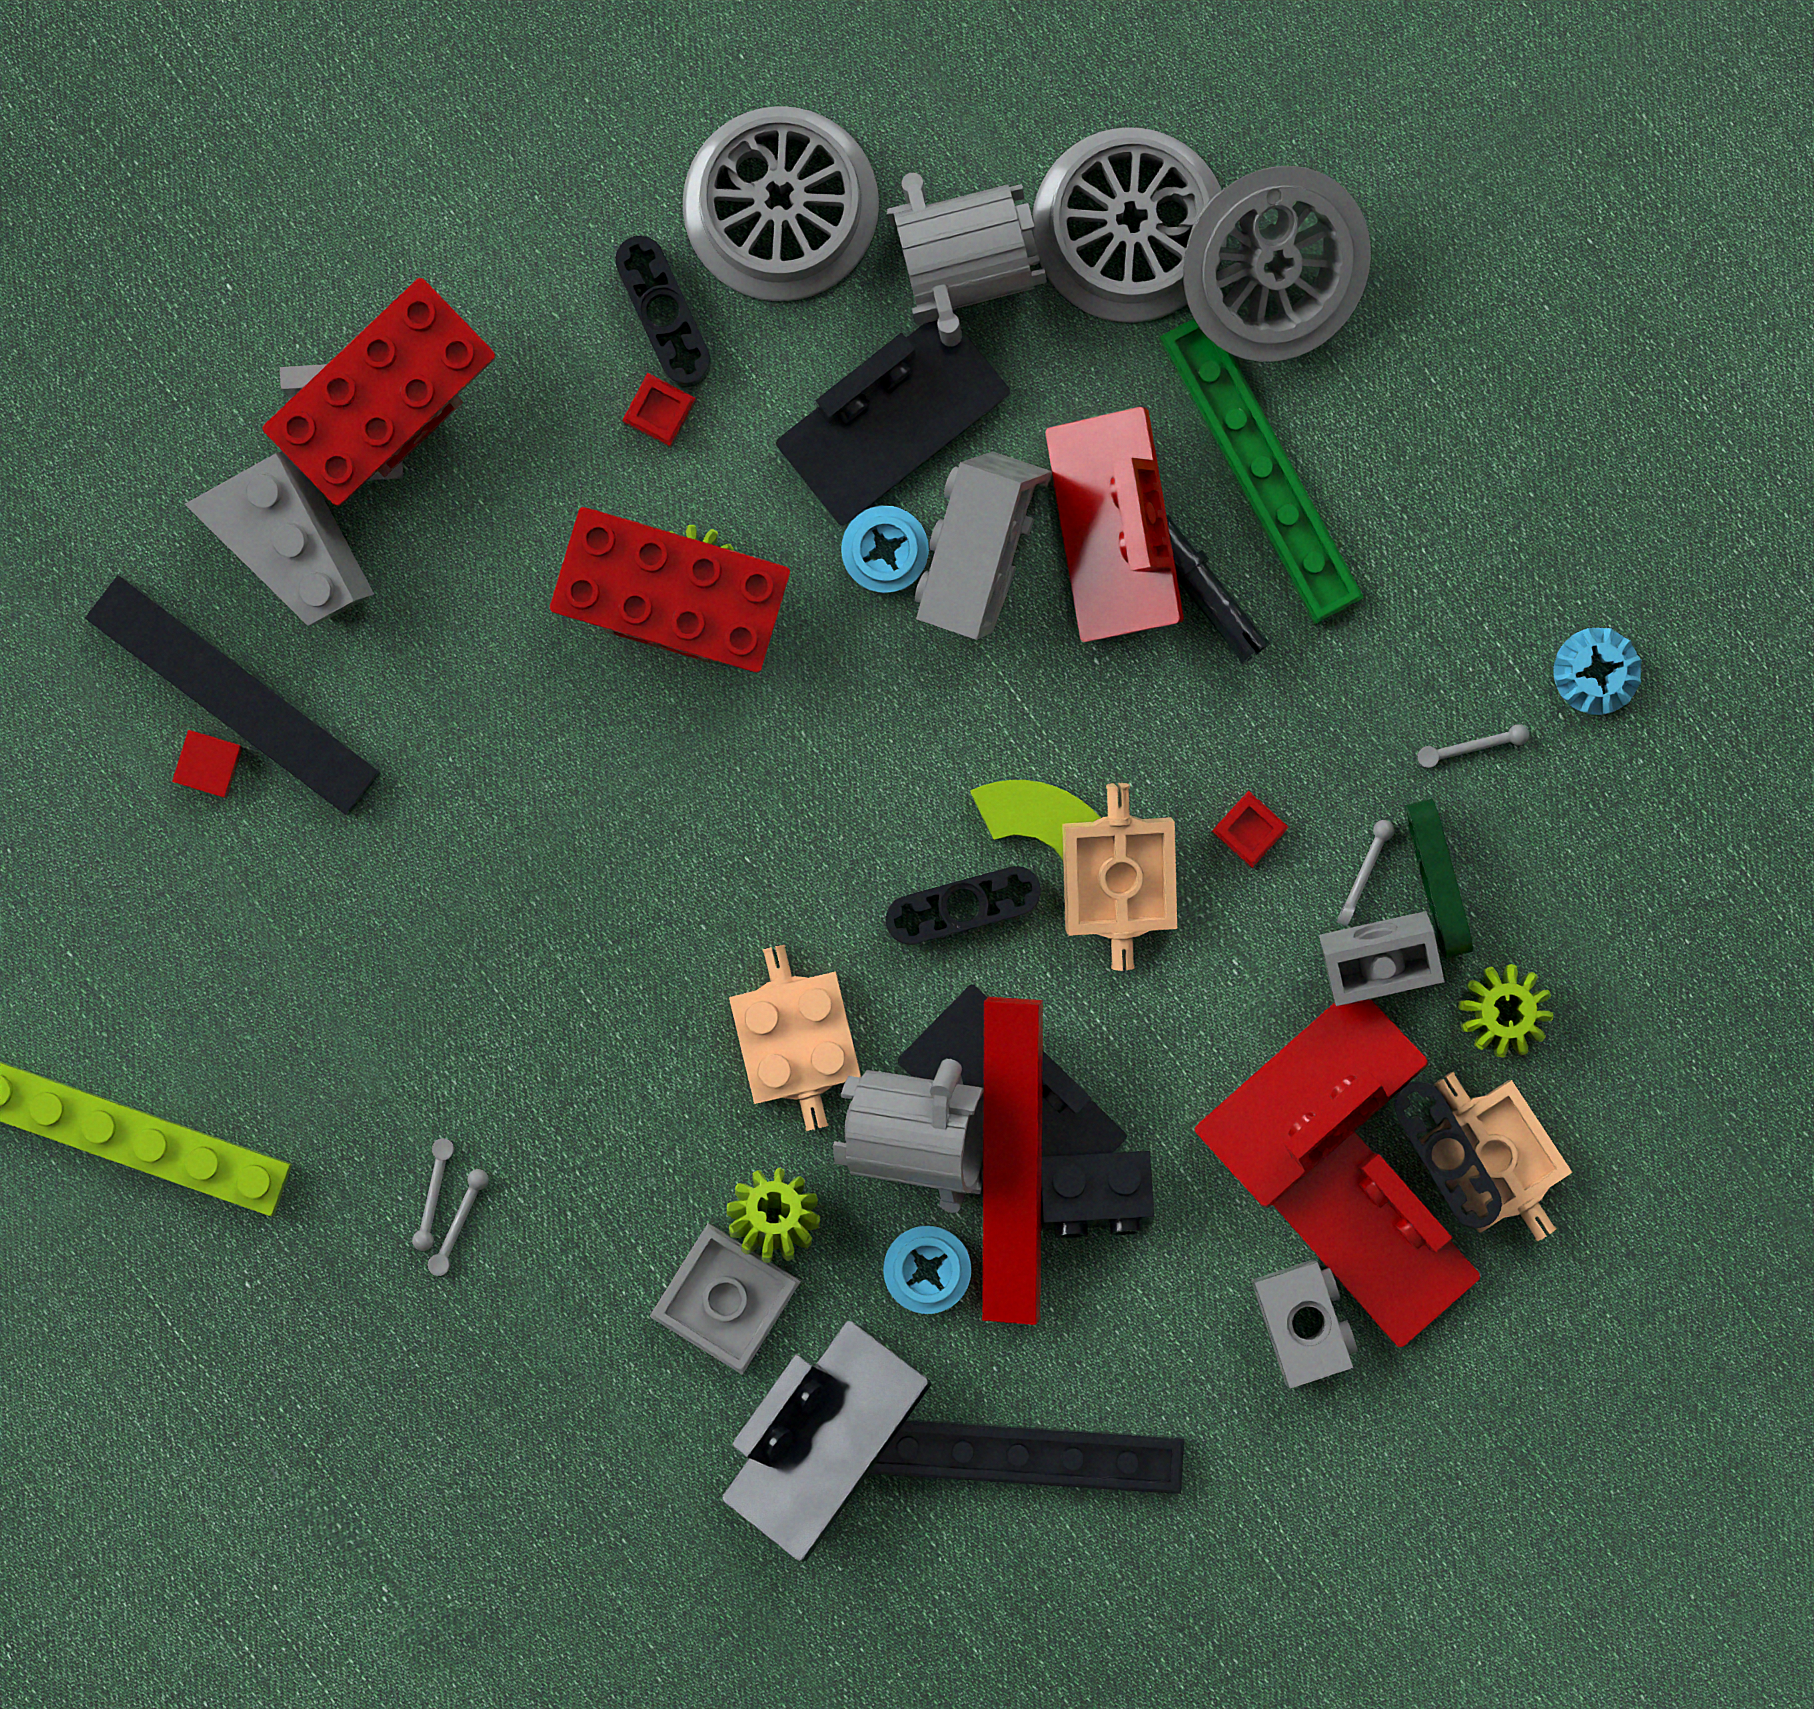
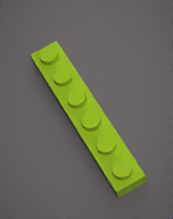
[0,1061,293,1217]

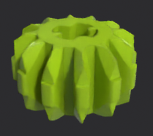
[1458,964,1553,1058]
[727,1168,820,1264]

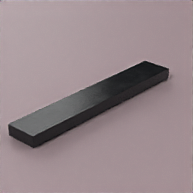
[85,575,381,816]
[869,1419,1184,1494]

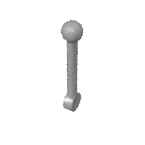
[1417,724,1530,768]
[1336,820,1395,927]
[412,1138,455,1251]
[428,1169,489,1276]

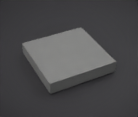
[649,1222,801,1375]

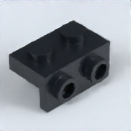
[1041,1151,1155,1238]

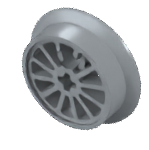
[682,106,879,302]
[1032,127,1228,323]
[1183,166,1371,362]

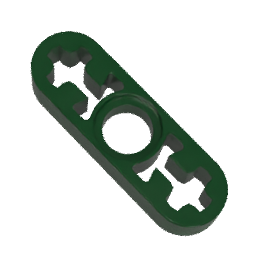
[1405,798,1473,959]

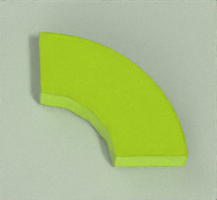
[970,780,1101,861]

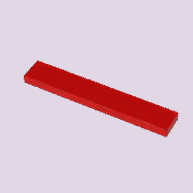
[982,997,1043,1325]

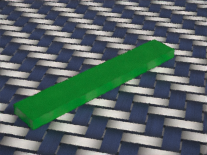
[1159,318,1364,625]

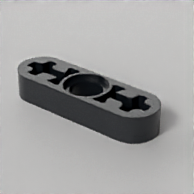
[615,236,711,387]
[886,866,1041,945]
[1394,1081,1502,1228]

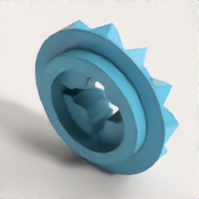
[841,506,929,594]
[1553,628,1642,715]
[883,1226,971,1314]

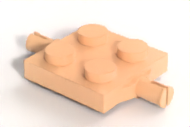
[1062,783,1177,971]
[729,944,861,1131]
[1419,1071,1573,1241]

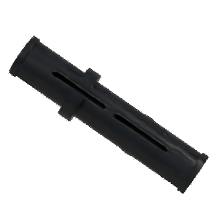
[1166,514,1270,665]

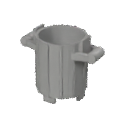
[887,173,1047,346]
[833,1059,984,1213]

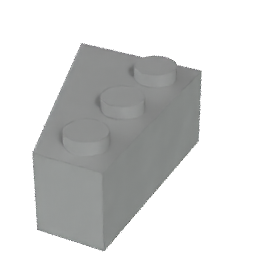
[915,451,1053,640]
[185,452,374,626]

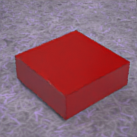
[622,373,697,448]
[172,730,243,798]
[1211,791,1289,868]

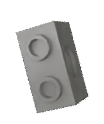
[1319,911,1444,1006]
[1251,1259,1358,1389]

